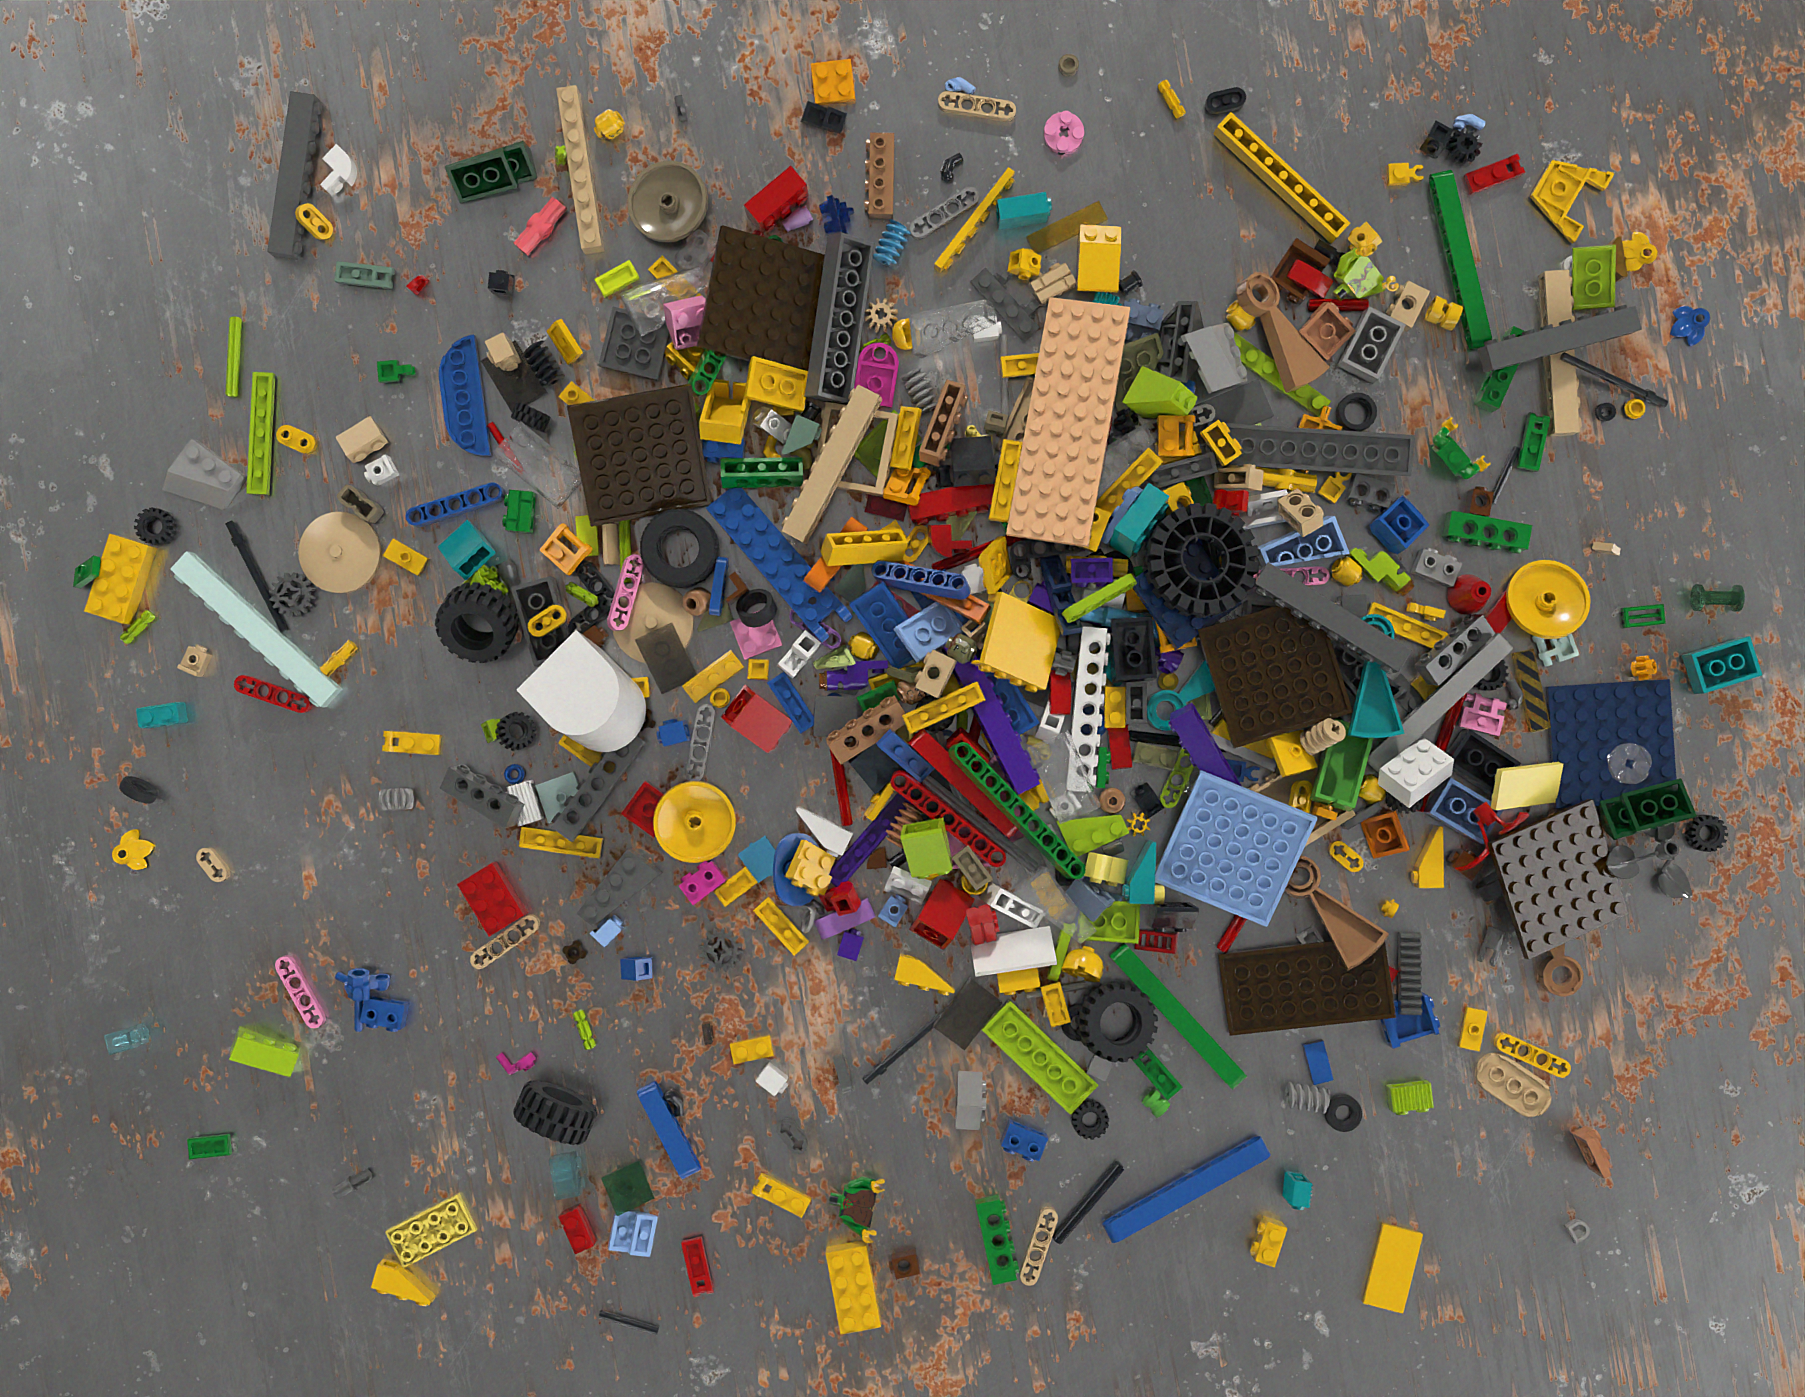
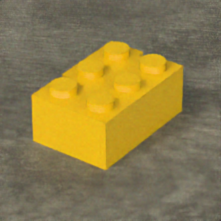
[699,379,752,445]

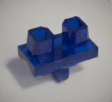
[819,195,854,235]

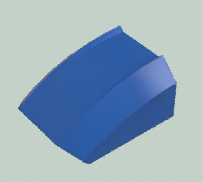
[1370,495,1430,555]

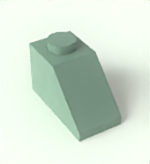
[782,414,822,455]
[834,564,866,603]

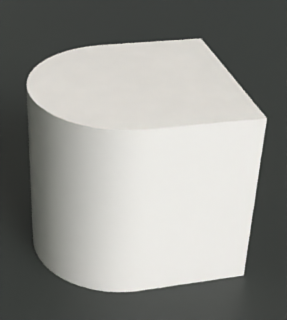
[517,630,646,752]

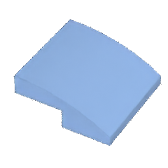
[608,1207,658,1257]

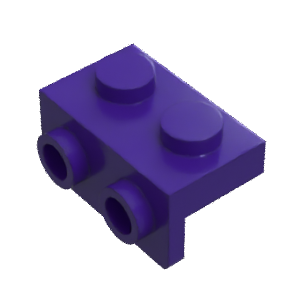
[1071,558,1113,588]

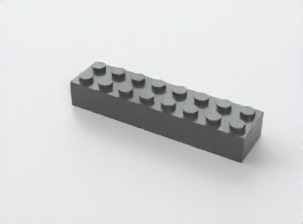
[804,232,875,405]

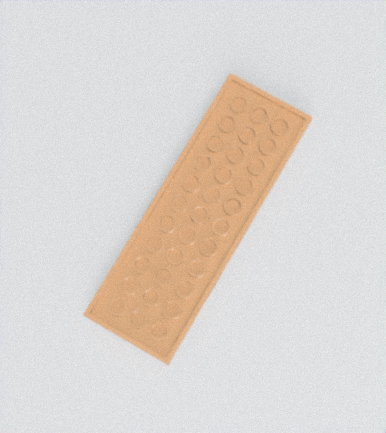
[1006,297,1131,547]

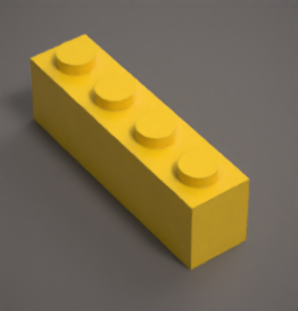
[820,529,908,566]

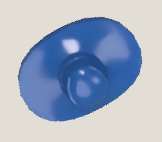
[773,833,819,906]

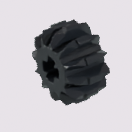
[1446,128,1483,165]

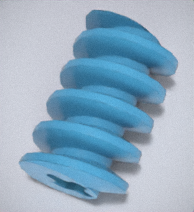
[873,219,911,266]

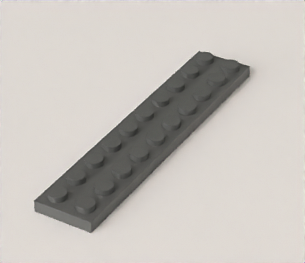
[1205,422,1415,477]

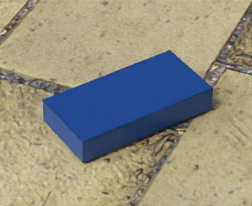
[1302,1040,1334,1085]

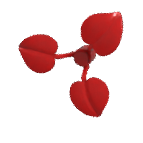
[1455,802,1529,871]

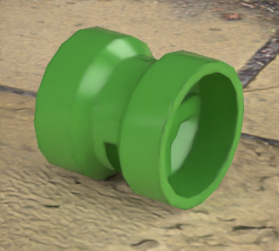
[1141,1089,1170,1118]

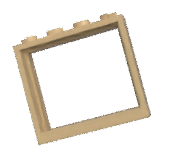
[809,402,899,497]

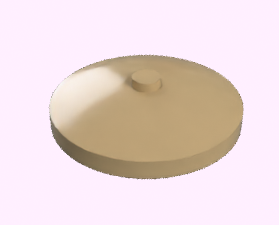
[298,512,382,593]
[613,582,694,664]

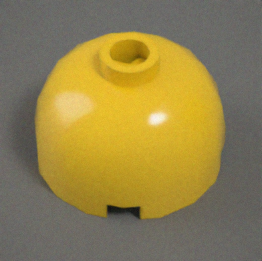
[1062,946,1104,982]

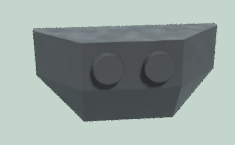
[1156,301,1204,383]

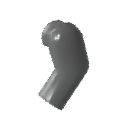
[1506,679,1524,710]

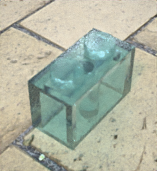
[104,1022,150,1055]
[548,1151,585,1200]

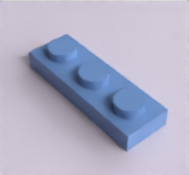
[1101,486,1143,544]

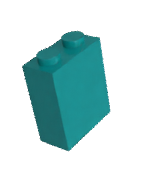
[995,192,1052,230]
[438,519,496,580]

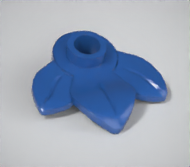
[1670,306,1710,346]

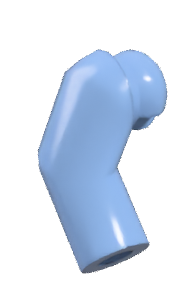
[945,77,976,95]
[1453,114,1486,131]

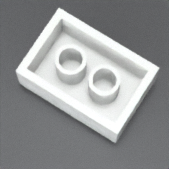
[1378,736,1454,808]

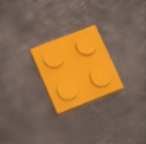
[811,59,856,105]

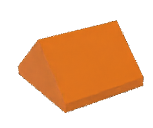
[1361,810,1410,859]

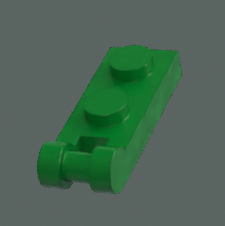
[1517,412,1550,472]
[1133,1046,1183,1101]

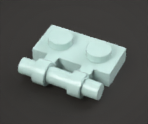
[1532,634,1579,667]

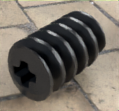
[523,340,565,386]

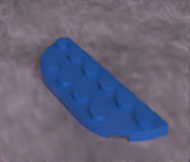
[439,334,491,456]

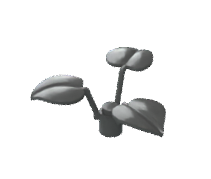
[1606,823,1692,898]

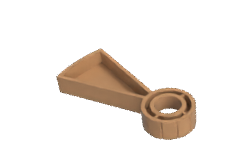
[1236,272,1329,393]
[1284,856,1389,970]
[1538,943,1584,997]

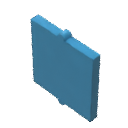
[737,835,776,884]

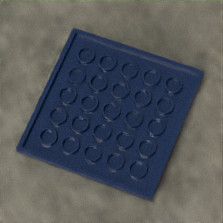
[1545,679,1677,808]

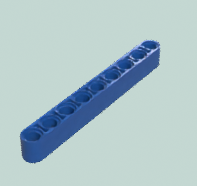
[1102,1136,1271,1243]

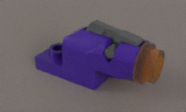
[819,660,888,695]

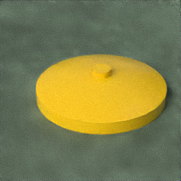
[1506,560,1590,639]
[653,781,736,863]

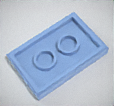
[894,602,964,663]

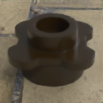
[640,709,656,732]
[562,940,587,964]

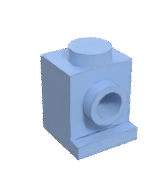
[589,915,624,948]

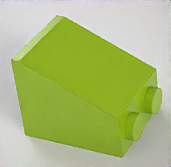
[1122,366,1198,418]
[900,818,953,879]

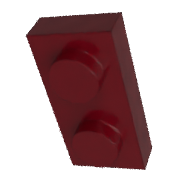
[864,494,908,522]

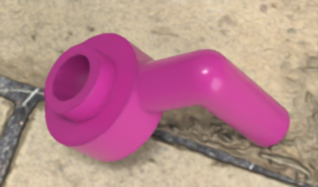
[496,1052,536,1075]

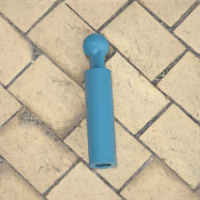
[1079,606,1169,641]

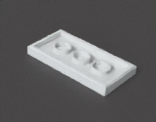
[969,926,1057,977]

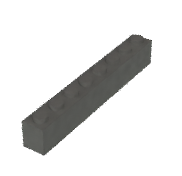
[267,91,322,260]
[1477,305,1642,373]
[1253,562,1412,674]

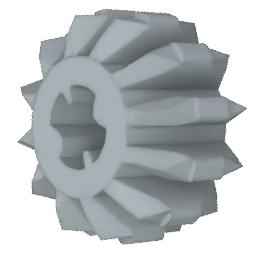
[378,788,414,811]

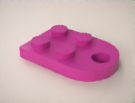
[854,343,899,408]

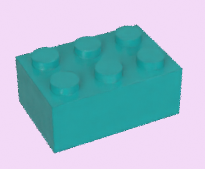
[1109,483,1169,558]
[1681,636,1762,694]

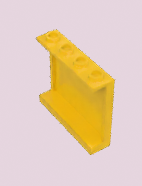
[971,592,1061,692]

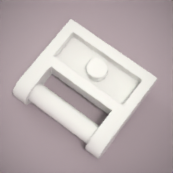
[883,866,932,906]

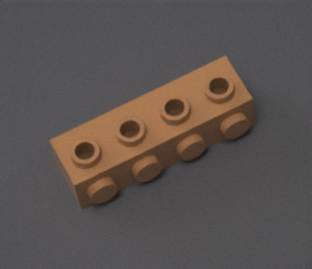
[865,133,894,219]
[919,379,968,467]

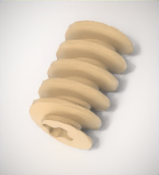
[1300,718,1346,755]

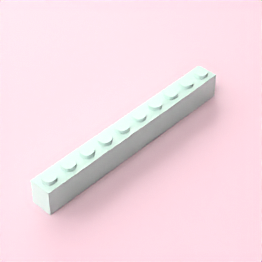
[170,551,343,707]

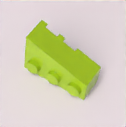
[1055,814,1129,857]
[229,1026,299,1077]

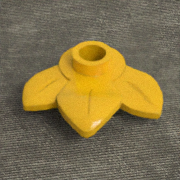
[1622,232,1658,271]
[112,829,155,870]

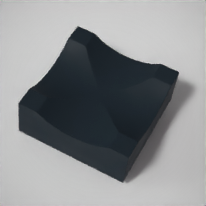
[848,742,905,794]

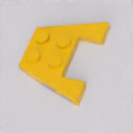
[1530,160,1614,244]

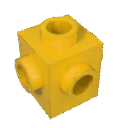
[1347,221,1382,255]
[1007,248,1042,280]

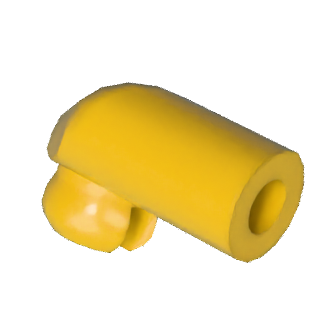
[763,435,781,458]

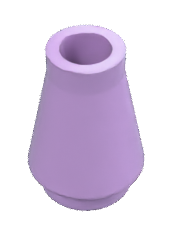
[782,205,813,232]

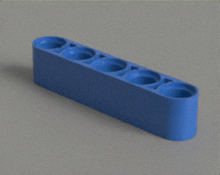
[405,482,506,527]
[871,561,971,599]
[637,1081,701,1180]

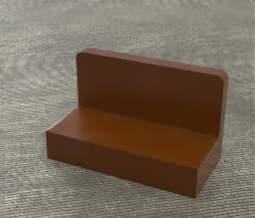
[725,572,750,605]

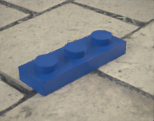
[767,672,814,734]
[876,729,935,783]

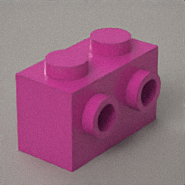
[679,860,727,905]

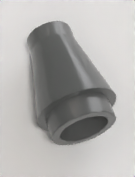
[496,559,520,591]

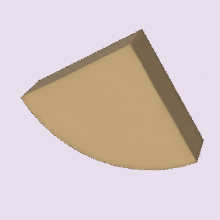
[1592,542,1621,556]

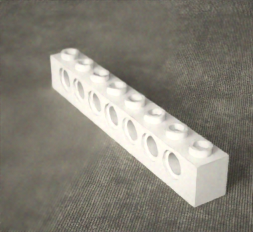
[1066,626,1110,792]

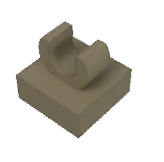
[984,410,1008,437]

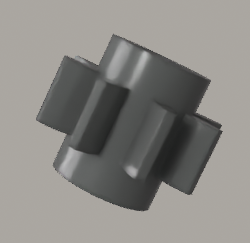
[1052,649,1076,676]

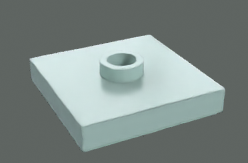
[535,772,587,824]

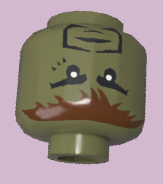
[945,633,978,664]

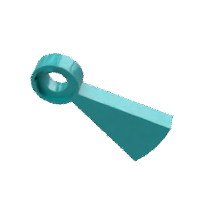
[1347,614,1405,738]
[1147,658,1215,731]

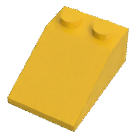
[1077,225,1121,293]

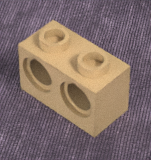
[1277,488,1324,537]

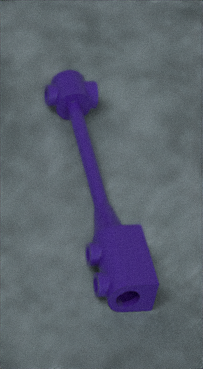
[1027,580,1184,674]

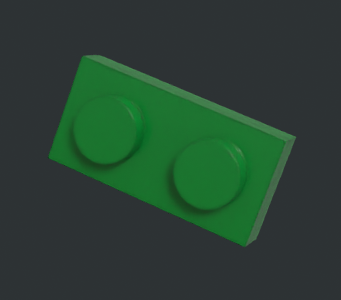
[1095,747,1111,788]

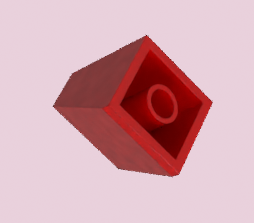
[721,685,792,753]
[909,878,975,950]

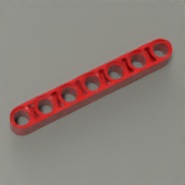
[908,729,1019,839]
[891,770,1006,867]

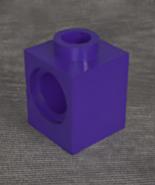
[837,928,864,961]

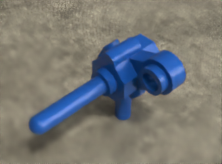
[335,968,390,1032]

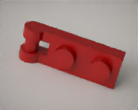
[1464,154,1526,194]
[681,1236,714,1297]

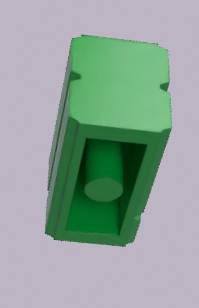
[502,490,536,534]

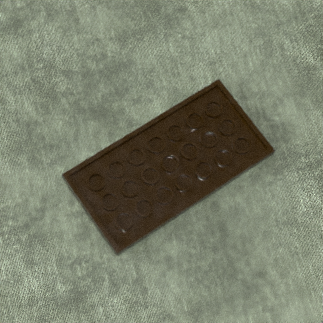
[1218,941,1396,1036]

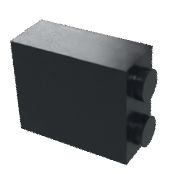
[950,436,995,487]

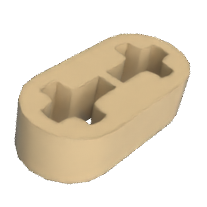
[196,847,230,882]

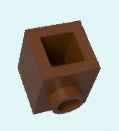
[1447,849,1484,881]

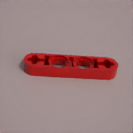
[234,675,313,713]

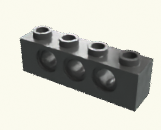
[1414,614,1496,686]
[440,764,525,828]

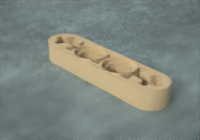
[938,91,1016,122]
[470,915,540,969]
[1019,1206,1058,1286]

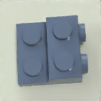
[1123,298,1164,343]

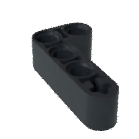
[1010,539,1085,581]

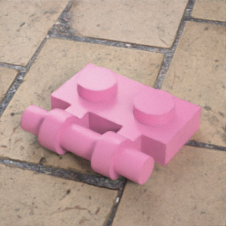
[1458,693,1507,736]

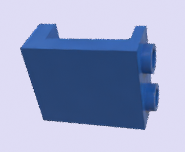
[1380,992,1440,1049]

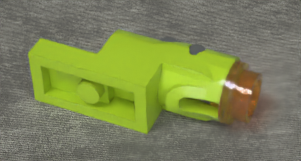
[1345,547,1415,597]

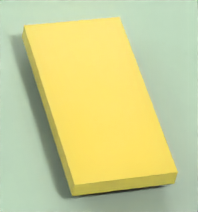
[1491,762,1563,810]
[385,1193,477,1268]

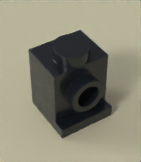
[488,270,515,296]

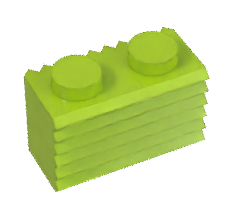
[1386,1080,1434,1115]

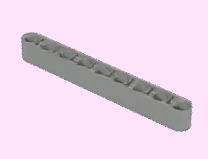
[1367,633,1513,773]

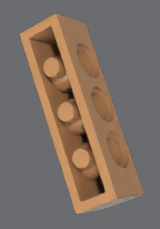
[826,695,906,764]

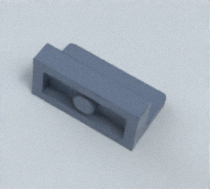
[1064,876,1115,922]

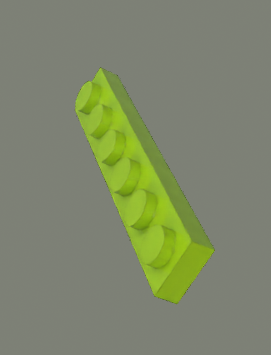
[1234,332,1331,417]
[246,372,275,495]

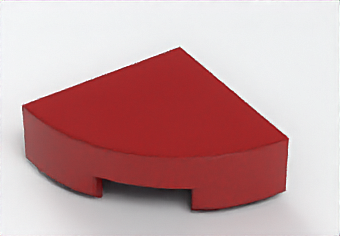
[406,275,429,295]

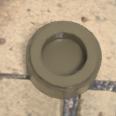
[1058,54,1079,76]

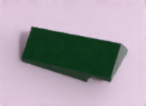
[445,141,537,203]
[1599,778,1697,840]

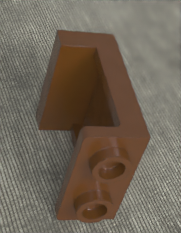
[1270,238,1330,305]

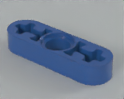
[709,556,729,616]

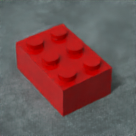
[744,166,809,233]
[457,861,528,937]

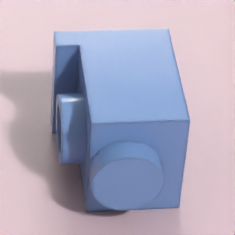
[878,894,908,927]

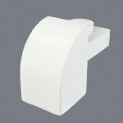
[320,144,357,195]
[777,630,821,678]

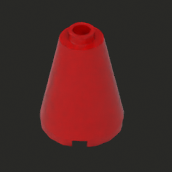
[1446,574,1492,615]

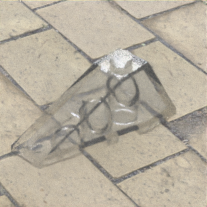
[620,266,707,336]

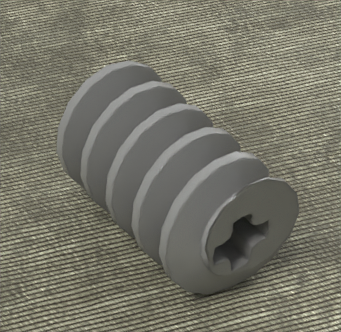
[901,368,938,414]
[1285,1082,1330,1114]

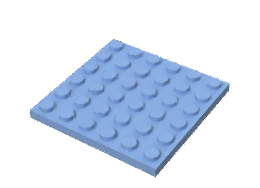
[1155,770,1317,927]

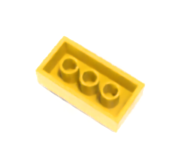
[84,533,158,625]
[825,1240,881,1335]

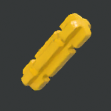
[1158,80,1186,119]

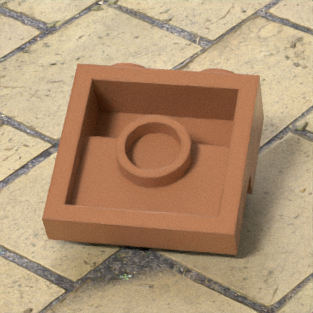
[1298,302,1356,361]
[1572,1125,1612,1179]

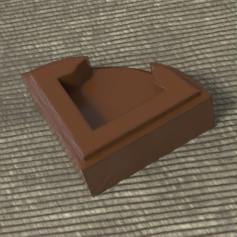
[867,847,887,869]

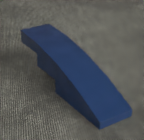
[1039,555,1083,636]

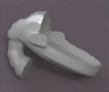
[800,899,825,933]

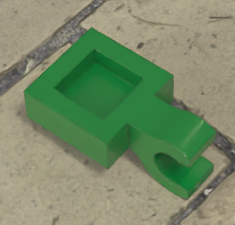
[377,360,416,383]

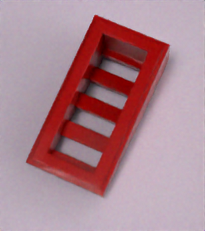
[1134,929,1178,954]

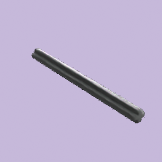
[922,775,1038,872]

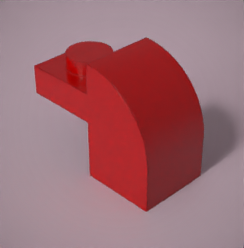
[1212,489,1249,517]
[928,524,972,557]
[818,881,861,916]

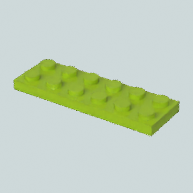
[982,999,1099,1115]

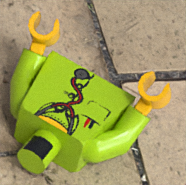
[1333,241,1399,301]

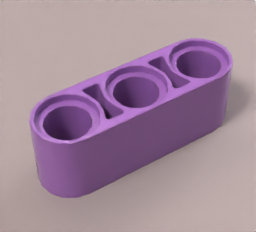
[789,609,841,649]
[814,898,876,940]

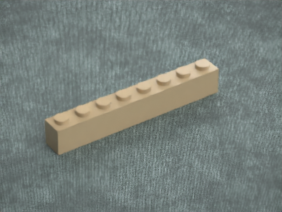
[556,85,605,255]
[1538,270,1582,437]
[781,385,883,545]

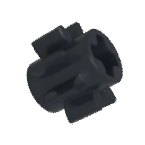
[1113,409,1139,435]

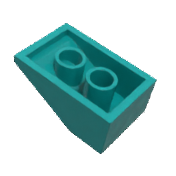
[1121,840,1156,904]

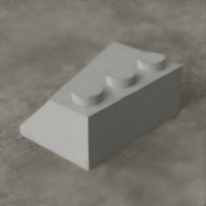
[1181,322,1247,393]
[163,439,247,510]

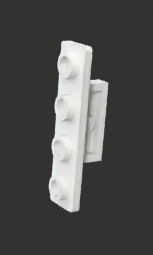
[1232,490,1288,529]

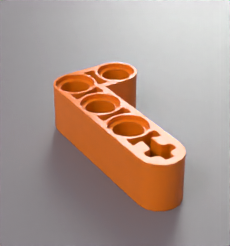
[803,517,868,593]

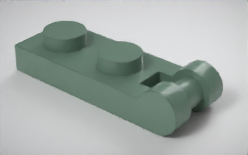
[334,261,395,290]

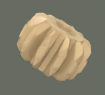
[864,298,898,333]

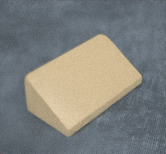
[602,524,620,566]

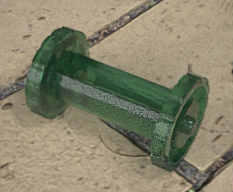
[1690,584,1745,612]

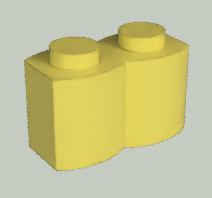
[1084,852,1129,887]

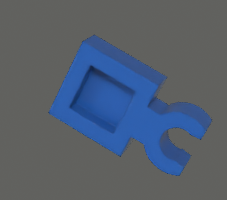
[1226,759,1260,782]

